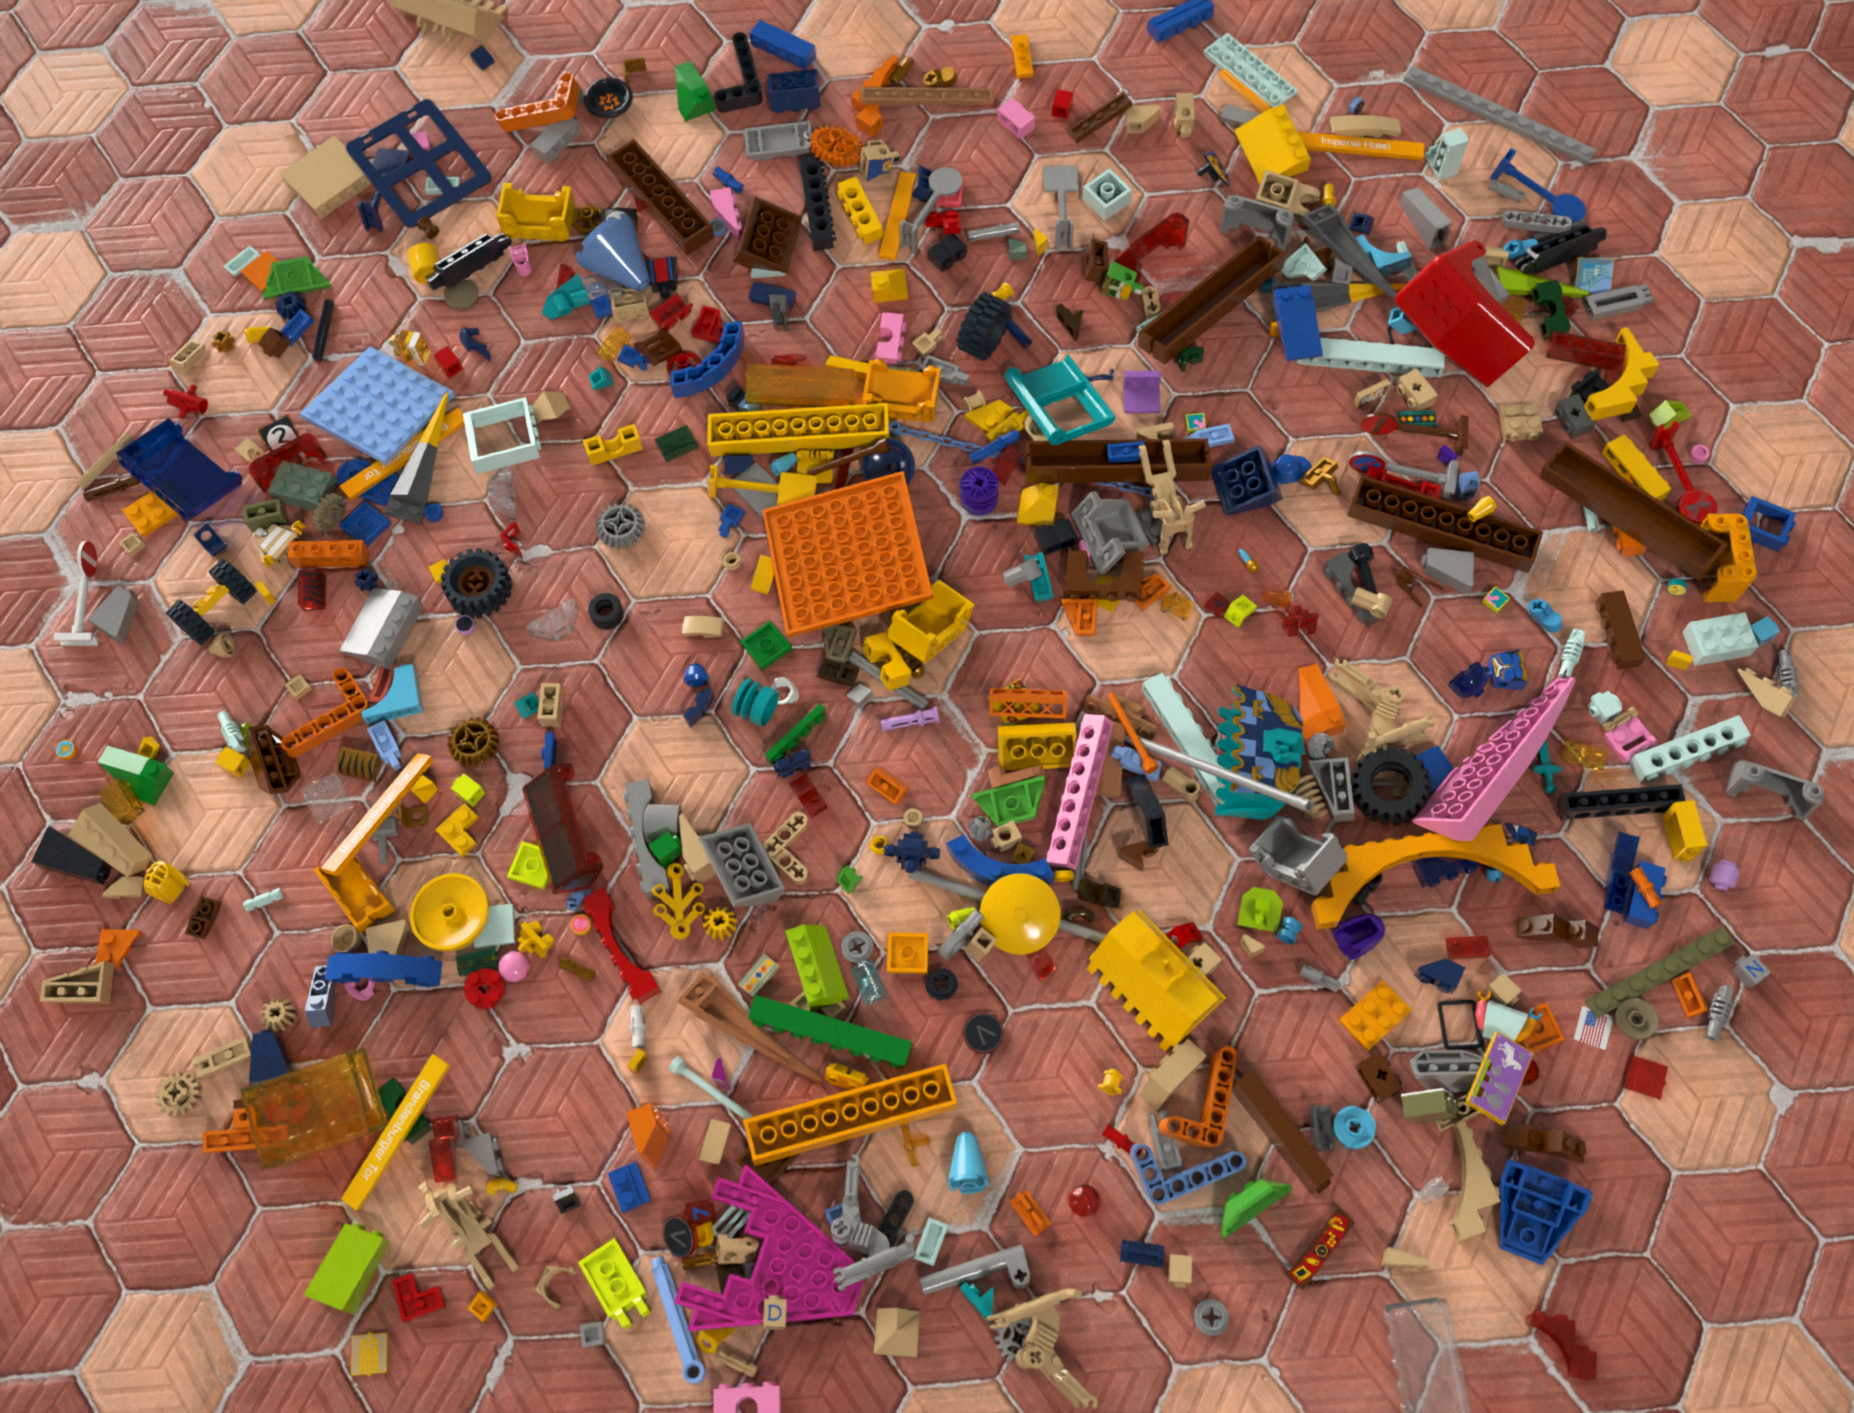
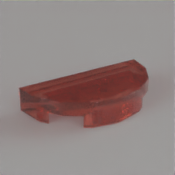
[556,264,575,289]

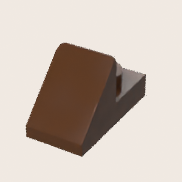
[1117,841,1159,871]

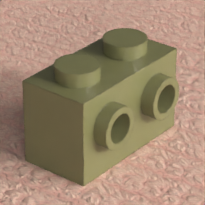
[243,498,288,533]

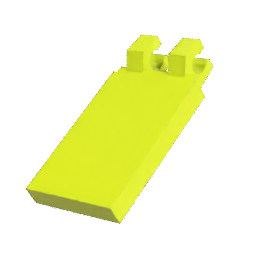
[578,1238,651,1330]

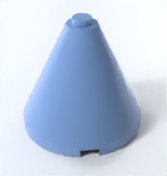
[575,214,650,291]

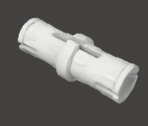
[629,1005,646,1049]

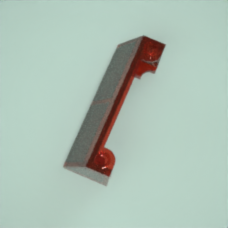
[522,763,604,894]

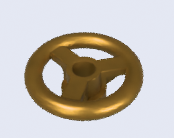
[572,204,602,233]

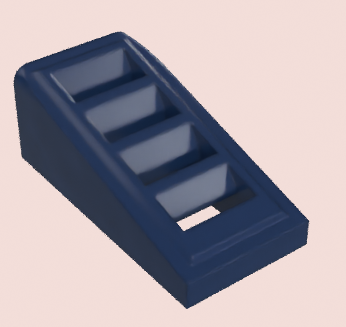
[911,165,933,202]

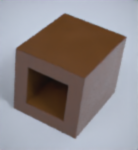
[258,327,291,358]

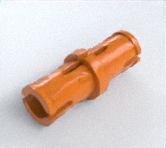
[1629,867,1662,909]

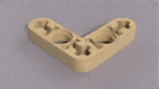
[763,812,809,885]

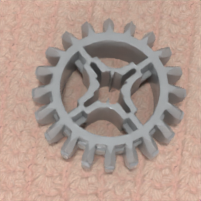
[596,502,645,550]

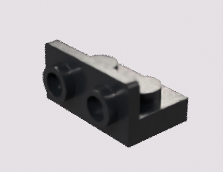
[1569,368,1610,404]

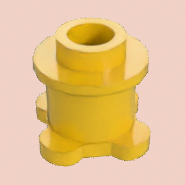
[1098,1069,1124,1096]

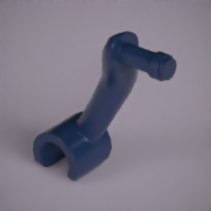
[1085,369,1114,382]

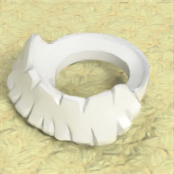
[771,677,799,705]

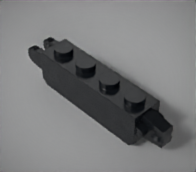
[1515,225,1607,274]
[426,233,512,291]

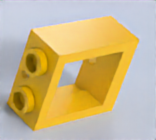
[1662,800,1707,862]

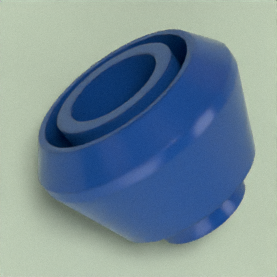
[683,663,709,687]

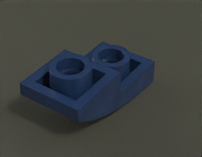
[683,688,714,728]

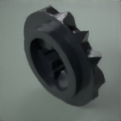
[925,968,958,1001]

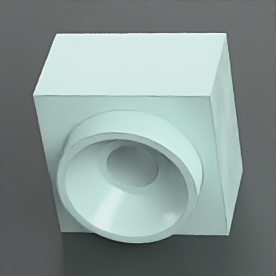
[1082,168,1132,221]

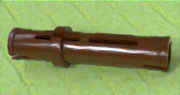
[83,473,140,502]

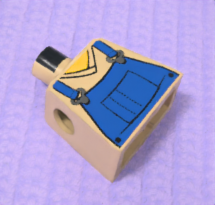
[859,144,900,182]

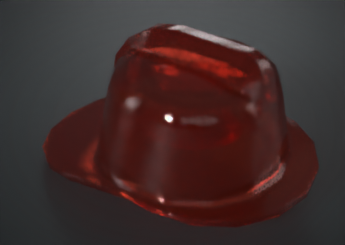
[768,354,807,376]

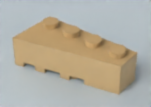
[68,803,153,877]

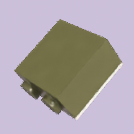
[1401,1088,1459,1124]

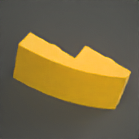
[750,555,774,595]

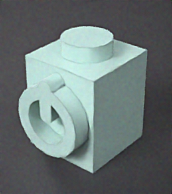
[1587,691,1622,725]

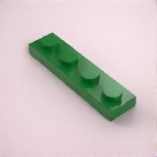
[765,703,827,766]

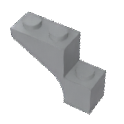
[436,1120,504,1178]

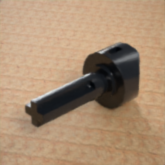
[1348,543,1377,595]

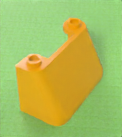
[863,359,941,422]

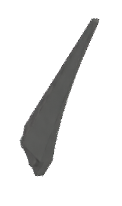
[1301,203,1397,301]

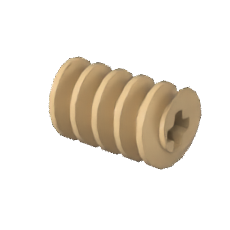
[1294,775,1328,820]

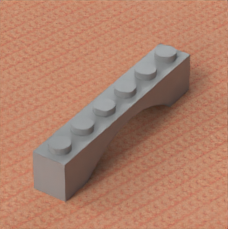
[623,779,671,899]

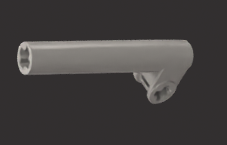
[920,1244,1031,1295]

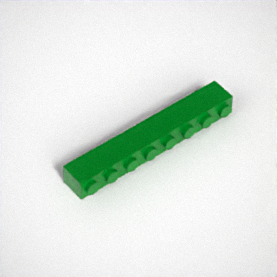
[748,995,913,1069]

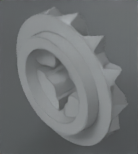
[841,931,873,964]
[1194,1299,1229,1336]

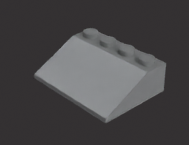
[339,588,424,670]
[699,823,785,907]

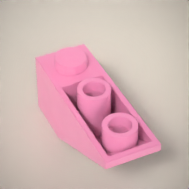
[710,187,742,239]

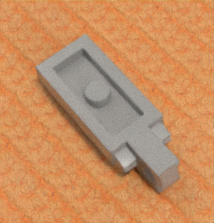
[920,355,970,387]

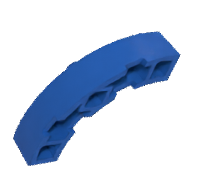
[671,321,745,398]
[946,834,1054,886]
[325,950,443,988]

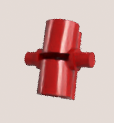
[163,384,208,420]

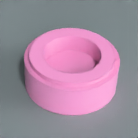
[1689,444,1710,463]

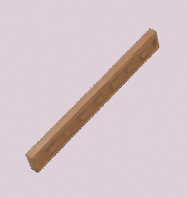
[860,87,994,106]

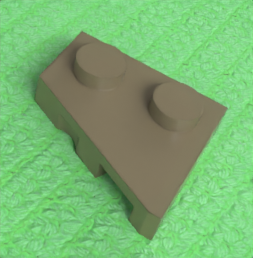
[823,625,857,664]

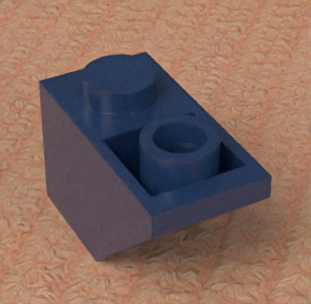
[1414,958,1466,994]

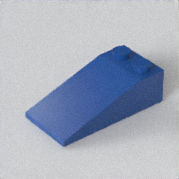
[1272,285,1323,361]

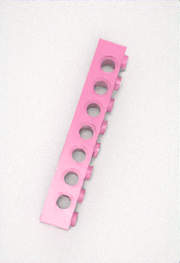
[1047,714,1114,870]

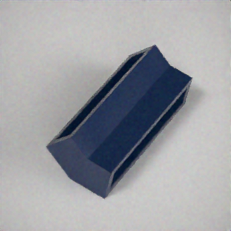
[748,282,796,312]

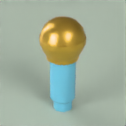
[1238,549,1259,573]

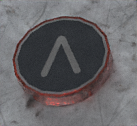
[963,1013,1004,1054]
[662,1214,699,1258]

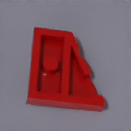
[692,306,723,344]

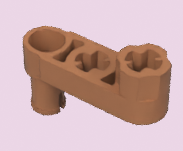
[987,766,1050,797]

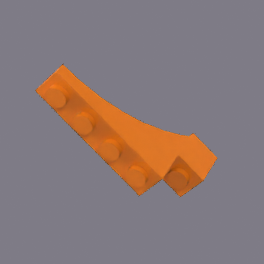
[851,54,899,138]

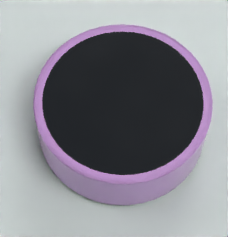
[455,615,475,635]

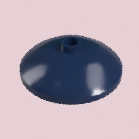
[862,439,915,485]

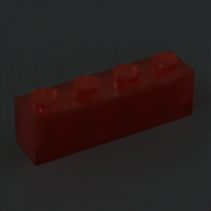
[1546,331,1626,372]

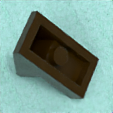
[1055,303,1084,341]

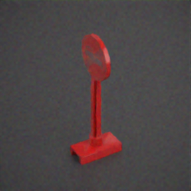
[1648,421,1718,524]

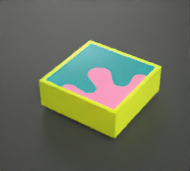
[1185,413,1206,433]
[1482,587,1510,613]

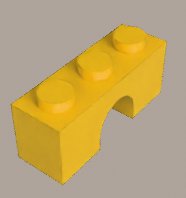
[583,424,643,466]
[862,632,912,691]

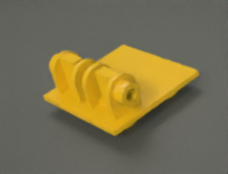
[797,449,834,484]

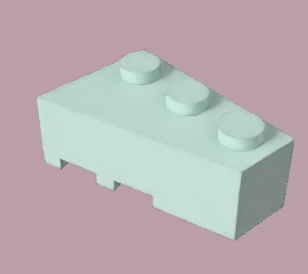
[1424,128,1469,180]

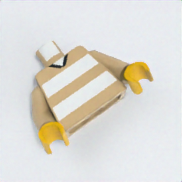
[255,521,306,569]

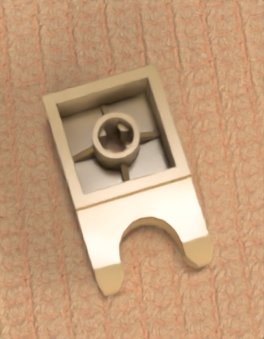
[1255,170,1320,226]

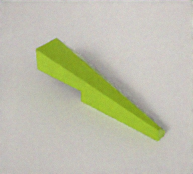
[1496,265,1589,298]

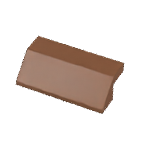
[1078,721,1125,799]

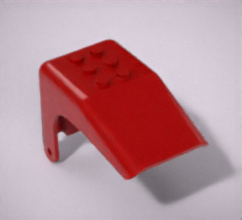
[1395,240,1535,387]

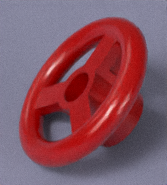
[667,351,702,377]

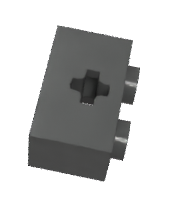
[1554,394,1596,439]

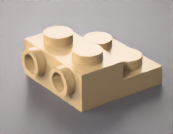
[610,288,649,322]
[1498,404,1543,441]

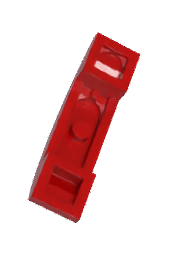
[1366,465,1441,499]

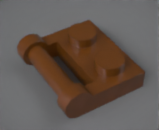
[634,329,682,367]

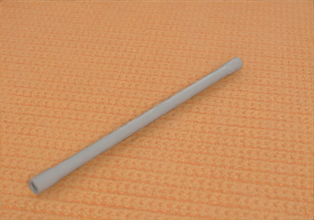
[1124,731,1313,812]
[909,870,1106,943]

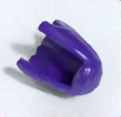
[1333,913,1385,960]

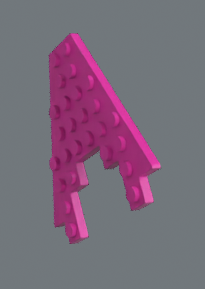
[674,1165,864,1332]

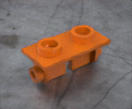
[1010,1189,1052,1237]

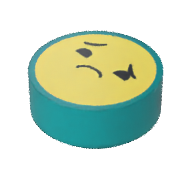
[1667,579,1688,596]

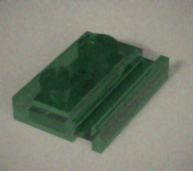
[654,425,699,463]

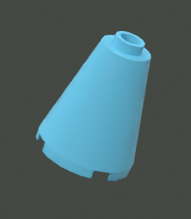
[948,1132,990,1194]

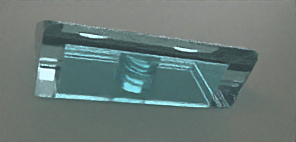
[850,960,888,1005]

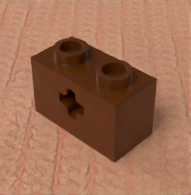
[1085,239,1108,283]
[1355,1052,1402,1104]

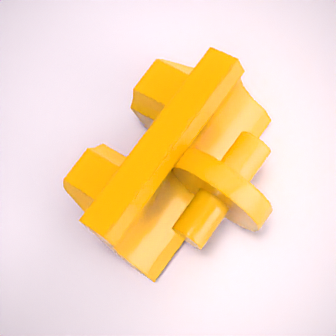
[518,920,554,959]

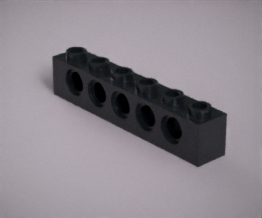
[799,155,836,251]
[1557,784,1686,820]

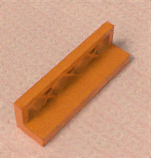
[989,688,1067,718]

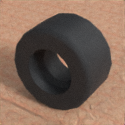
[588,593,624,630]

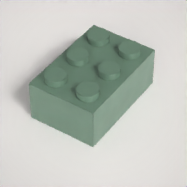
[268,460,339,511]

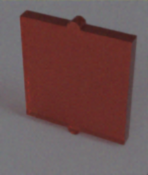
[1623,1055,1668,1100]

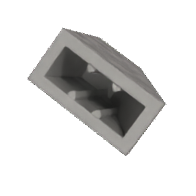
[1421,548,1474,594]
[88,586,139,645]

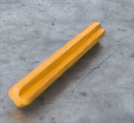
[1219,68,1271,112]

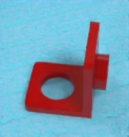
[499,521,523,557]
[1166,922,1203,950]

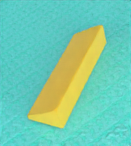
[825,355,869,380]

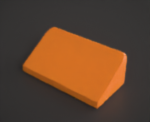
[865,767,910,806]
[1670,972,1709,1018]

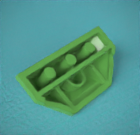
[1220,1179,1293,1240]

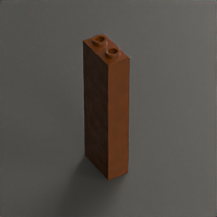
[1232,1070,1334,1194]

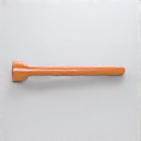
[1108,693,1159,774]

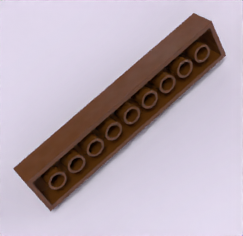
[1347,475,1544,573]

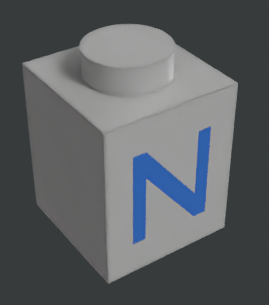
[1731,953,1771,990]

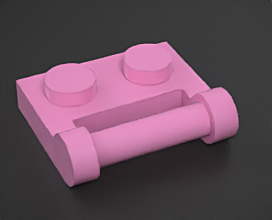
[1603,716,1658,763]

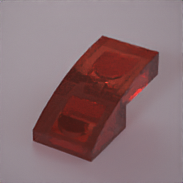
[789,774,828,818]

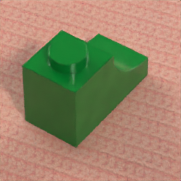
[649,832,682,870]

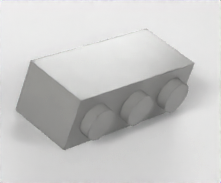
[530,118,581,165]

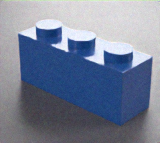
[1623,861,1667,929]

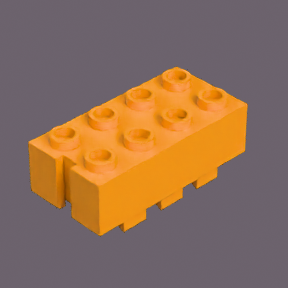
[314,856,396,935]

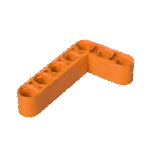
[495,72,580,132]
[281,667,371,758]
[1159,1046,1237,1149]

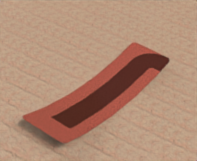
[367,658,397,702]

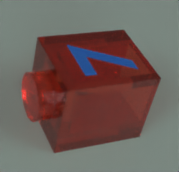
[683,1198,716,1228]

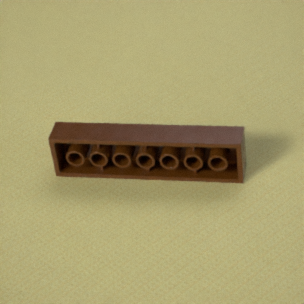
[606,139,715,255]

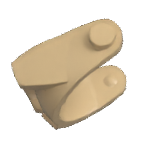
[535,1265,577,1309]

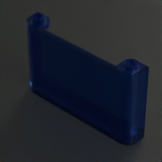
[115,418,242,521]

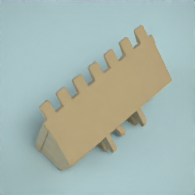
[391,0,507,44]

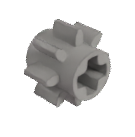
[967,816,993,841]

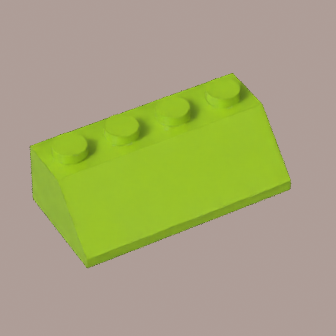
[785,924,849,1011]

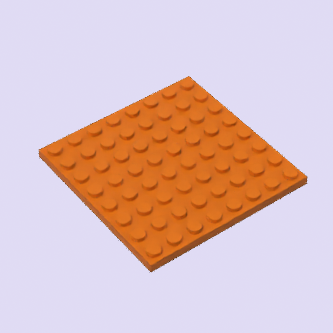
[762,471,934,638]

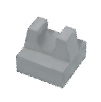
[580,1321,605,1348]

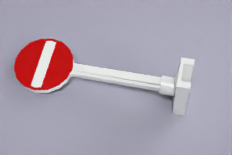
[53,541,99,646]

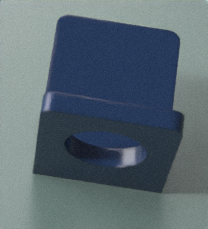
[193,524,228,557]

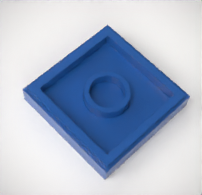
[339,501,391,547]

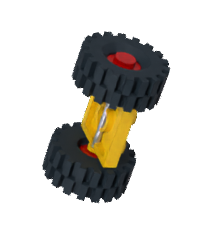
[165,559,257,645]

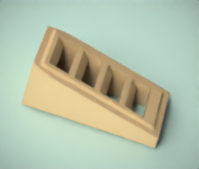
[169,339,206,375]
[1381,1247,1431,1268]

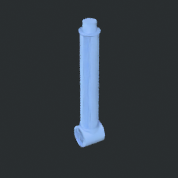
[651,1256,707,1385]

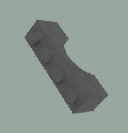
[1323,552,1381,628]

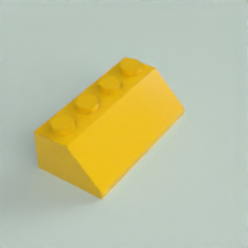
[997,723,1077,771]

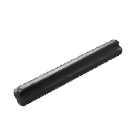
[312,299,334,361]

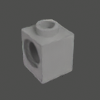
[1332,258,1353,284]

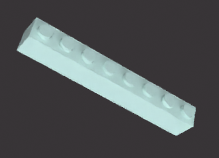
[1297,337,1445,377]
[1141,672,1225,806]

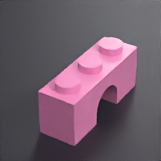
[876,312,907,367]
[713,1382,782,1413]

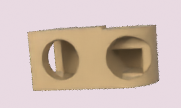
[715,1234,759,1264]

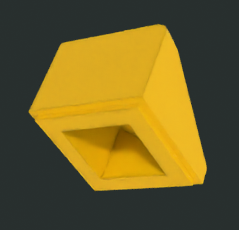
[410,775,438,803]

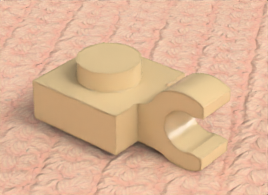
[912,328,943,357]

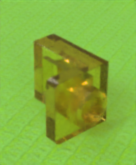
[1160,592,1194,621]

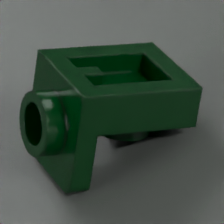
[1178,347,1204,372]

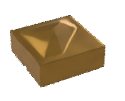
[1011,842,1038,864]

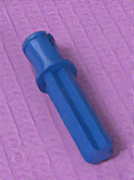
[969,429,1021,464]

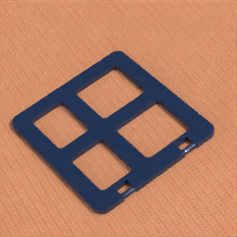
[345,99,492,228]

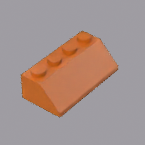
[626,1103,671,1168]

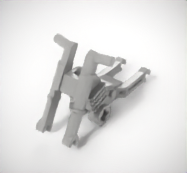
[831,1154,915,1291]

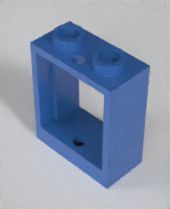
[1742,496,1796,552]

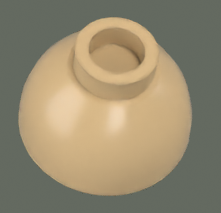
[209,632,235,658]

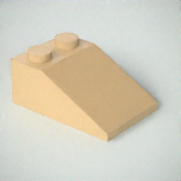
[679,814,716,884]

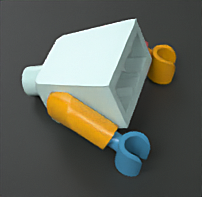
[1475,990,1542,1044]

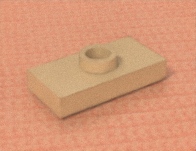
[234,437,273,472]

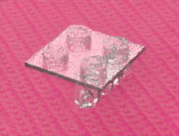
[299,772,353,824]

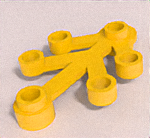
[652,863,705,940]

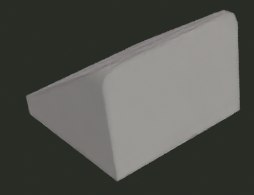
[846,683,873,709]

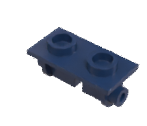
[773,749,814,779]
[1119,1239,1165,1268]

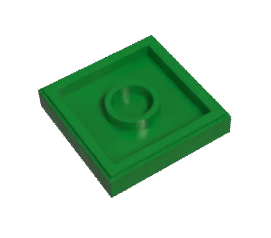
[740,620,793,671]

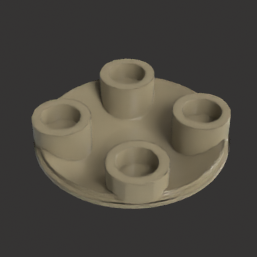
[444,279,479,310]

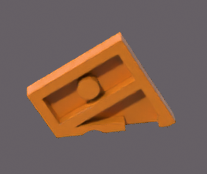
[1133,574,1171,611]

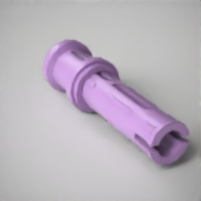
[881,706,940,732]

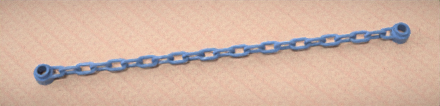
[890,421,1155,501]

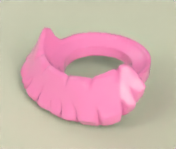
[344,980,375,1001]

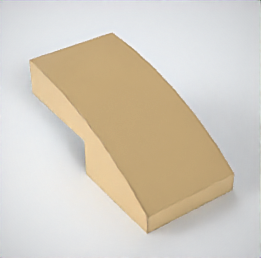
[682,616,724,638]

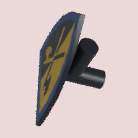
[1197,150,1230,187]

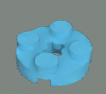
[1332,1106,1376,1150]

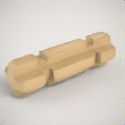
[1602,707,1638,733]
[716,1349,758,1377]

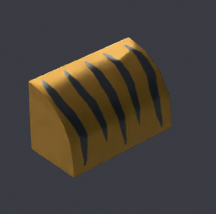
[337,747,383,782]

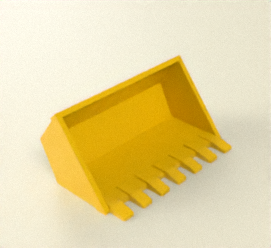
[1087,909,1226,1051]

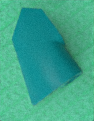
[541,274,590,320]

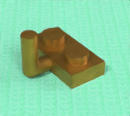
[1299,457,1340,495]

